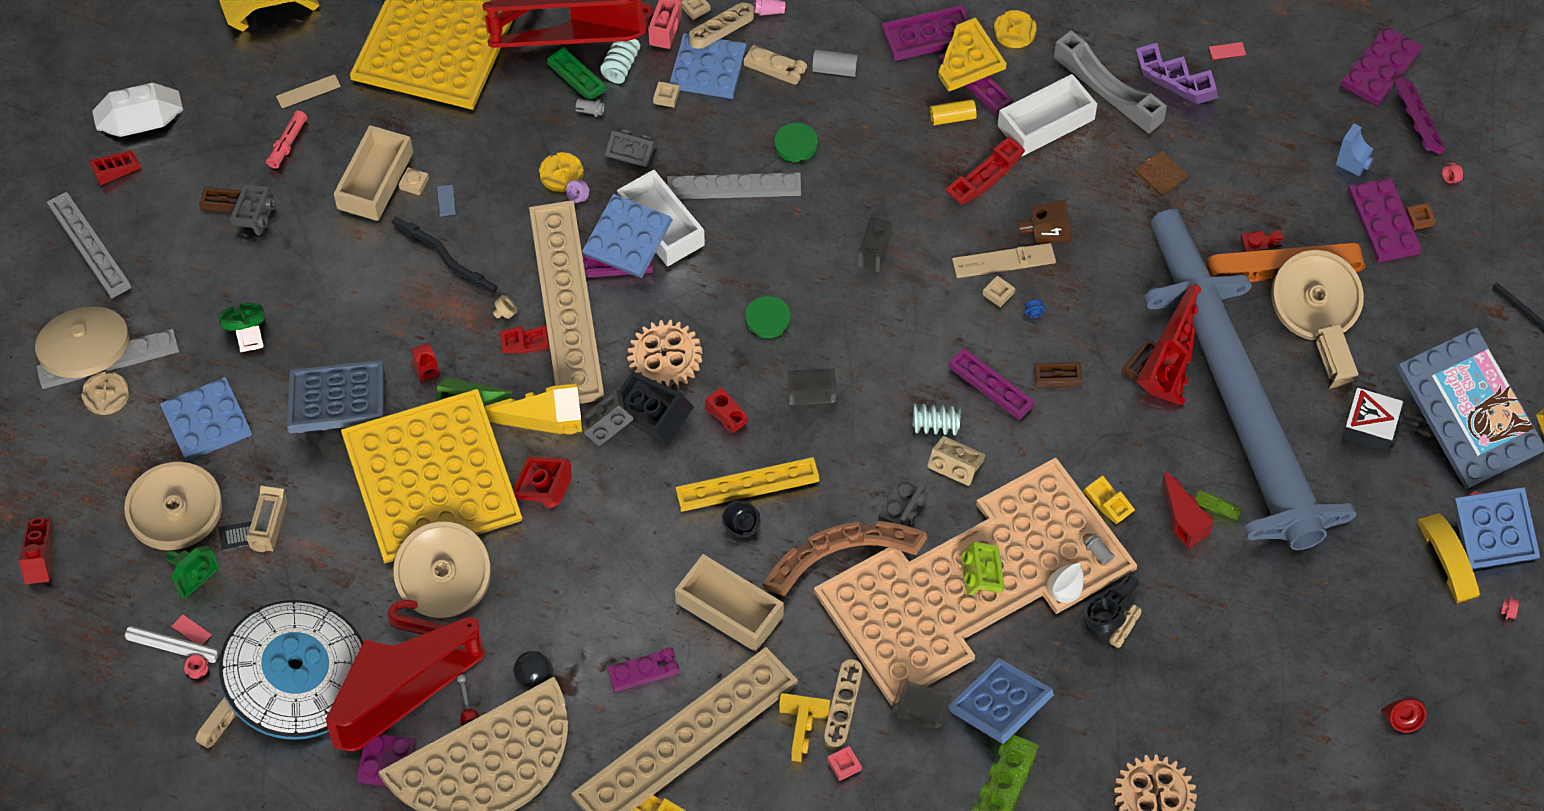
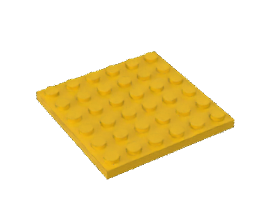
[350,0,512,110]
[341,389,522,564]

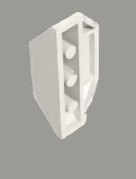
[92,83,183,137]

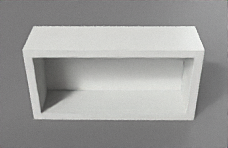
[998,74,1097,156]
[617,170,705,267]

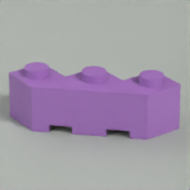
[1136,43,1218,104]

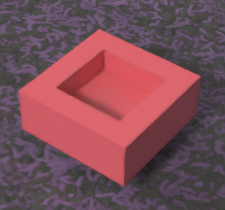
[827,746,862,781]

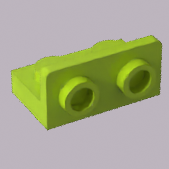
[961,542,1005,595]

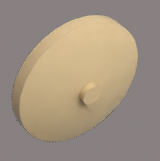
[1271,250,1364,341]
[35,307,130,378]
[124,462,222,550]
[393,521,491,619]

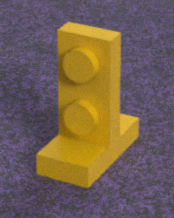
[779,693,830,762]

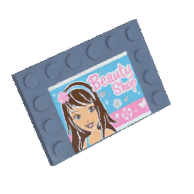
[1396,327,1544,490]

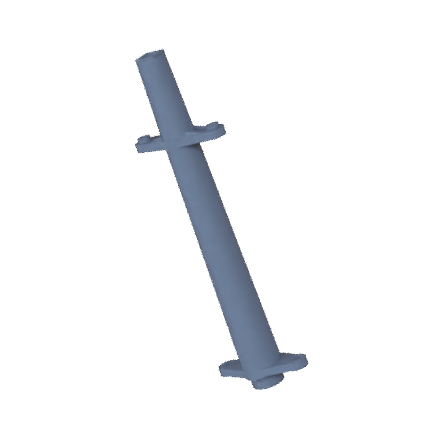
[1144,209,1357,550]

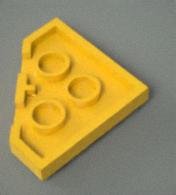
[938,18,1007,92]

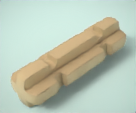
[1109,604,1142,648]

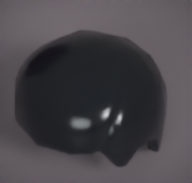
[722,500,761,538]
[513,651,554,688]

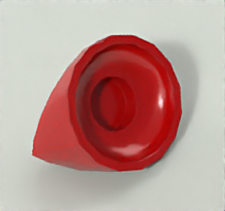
[1381,698,1427,733]

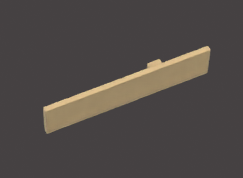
[952,243,1056,278]

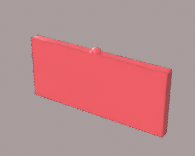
[1209,42,1246,60]
[171,614,212,645]

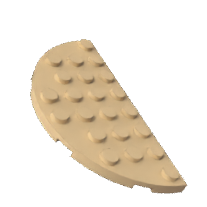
[379,677,568,811]

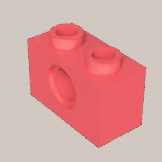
[648,0,682,49]

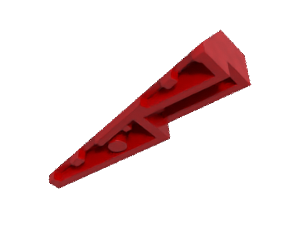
[1136,284,1201,405]

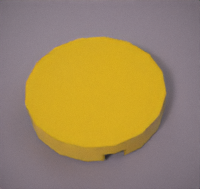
[994,10,1037,48]
[539,152,584,193]

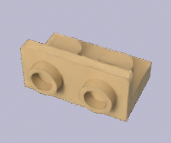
[928,436,985,486]

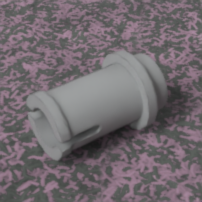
[576,98,605,117]
[1084,534,1115,566]

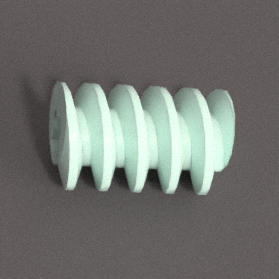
[600,39,640,84]
[912,403,961,436]

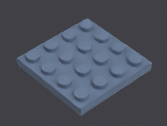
[287,360,384,433]

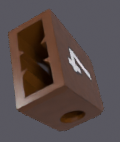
[1019,199,1072,243]

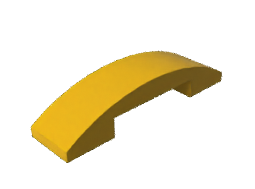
[1417,513,1480,603]

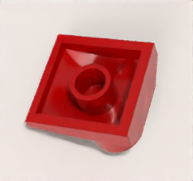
[513,456,572,508]

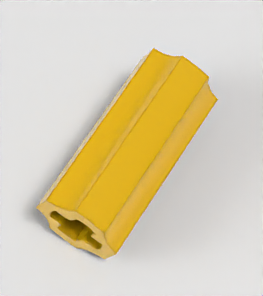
[929,100,977,125]

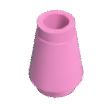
[754,0,785,16]

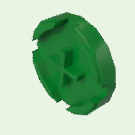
[774,123,818,162]
[745,296,791,338]
[219,303,265,330]

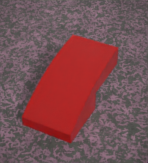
[500,325,550,353]

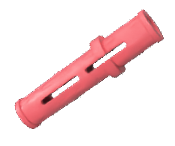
[266,110,307,168]

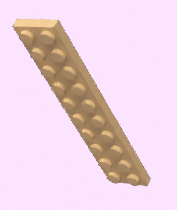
[529,200,605,404]
[571,647,798,811]

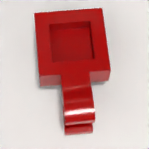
[1240,230,1283,252]

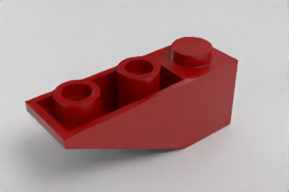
[1162,472,1214,549]
[19,518,52,584]

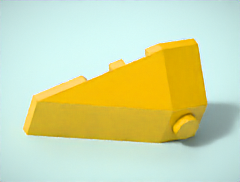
[485,383,582,434]

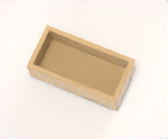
[334,125,413,221]
[675,554,784,652]

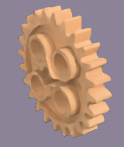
[627,320,703,388]
[1113,755,1197,811]

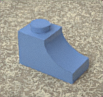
[1336,123,1374,176]

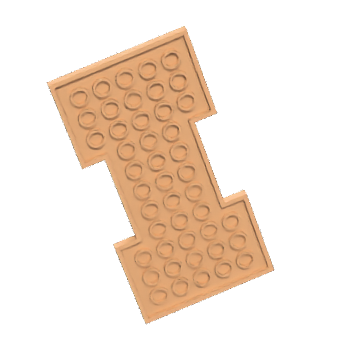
[814,458,1137,706]

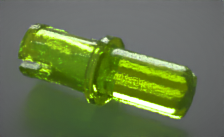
[1195,490,1243,521]

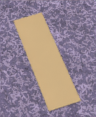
[276,74,341,108]

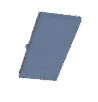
[437,185,456,216]

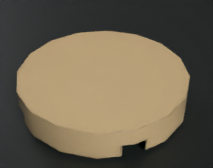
[82,372,129,415]

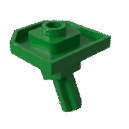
[165,546,220,600]

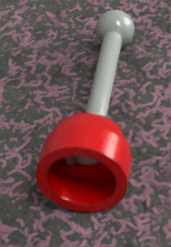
[457,674,480,727]

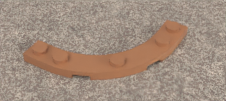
[763,521,927,596]

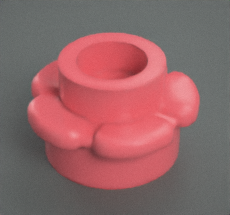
[1442,162,1463,183]
[1501,596,1519,620]
[184,655,209,679]

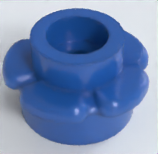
[1024,300,1046,318]

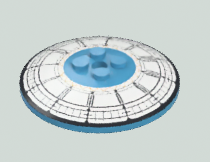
[219,600,363,740]

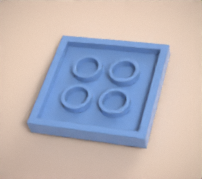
[670,33,747,99]
[582,194,673,278]
[160,377,252,462]
[1453,487,1540,569]
[949,658,1054,744]

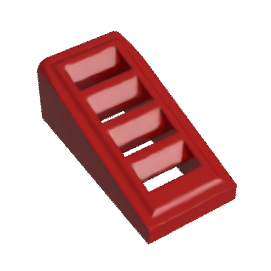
[89,150,141,186]

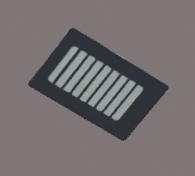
[219,521,261,550]

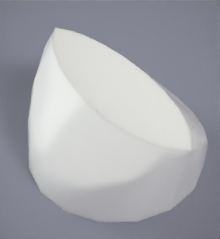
[1047,563,1083,603]

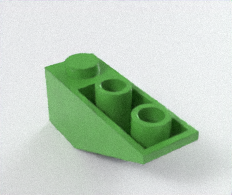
[436,377,513,408]

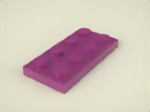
[881,5,969,61]
[1340,26,1423,106]
[1348,178,1422,263]

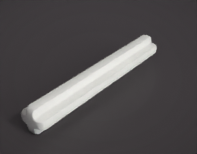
[125,626,219,663]

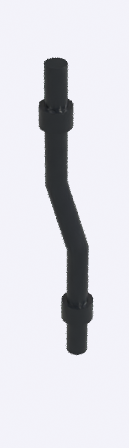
[392,216,498,294]

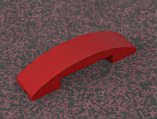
[945,136,1025,205]

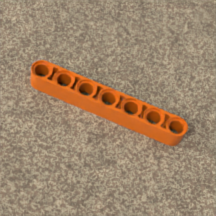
[1207,243,1365,282]

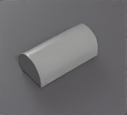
[812,49,858,77]

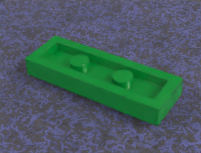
[547,47,606,101]

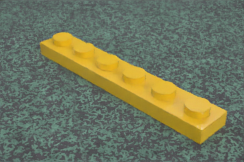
[675,457,819,512]

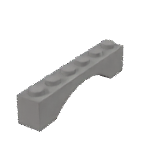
[1054,30,1167,134]

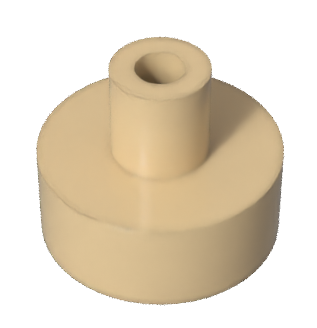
[493,295,517,319]

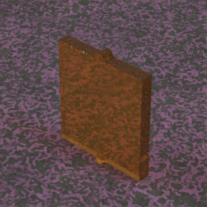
[1135,151,1189,197]

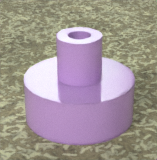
[566,180,590,203]

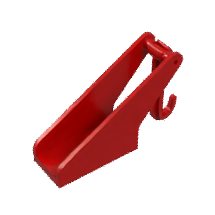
[482,0,646,48]
[325,599,485,751]

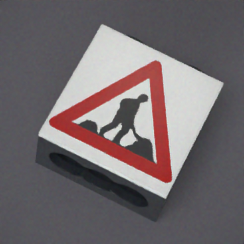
[1342,388,1404,452]

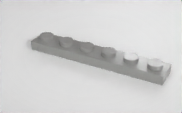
[667,173,801,199]
[47,191,131,299]
[36,329,179,389]

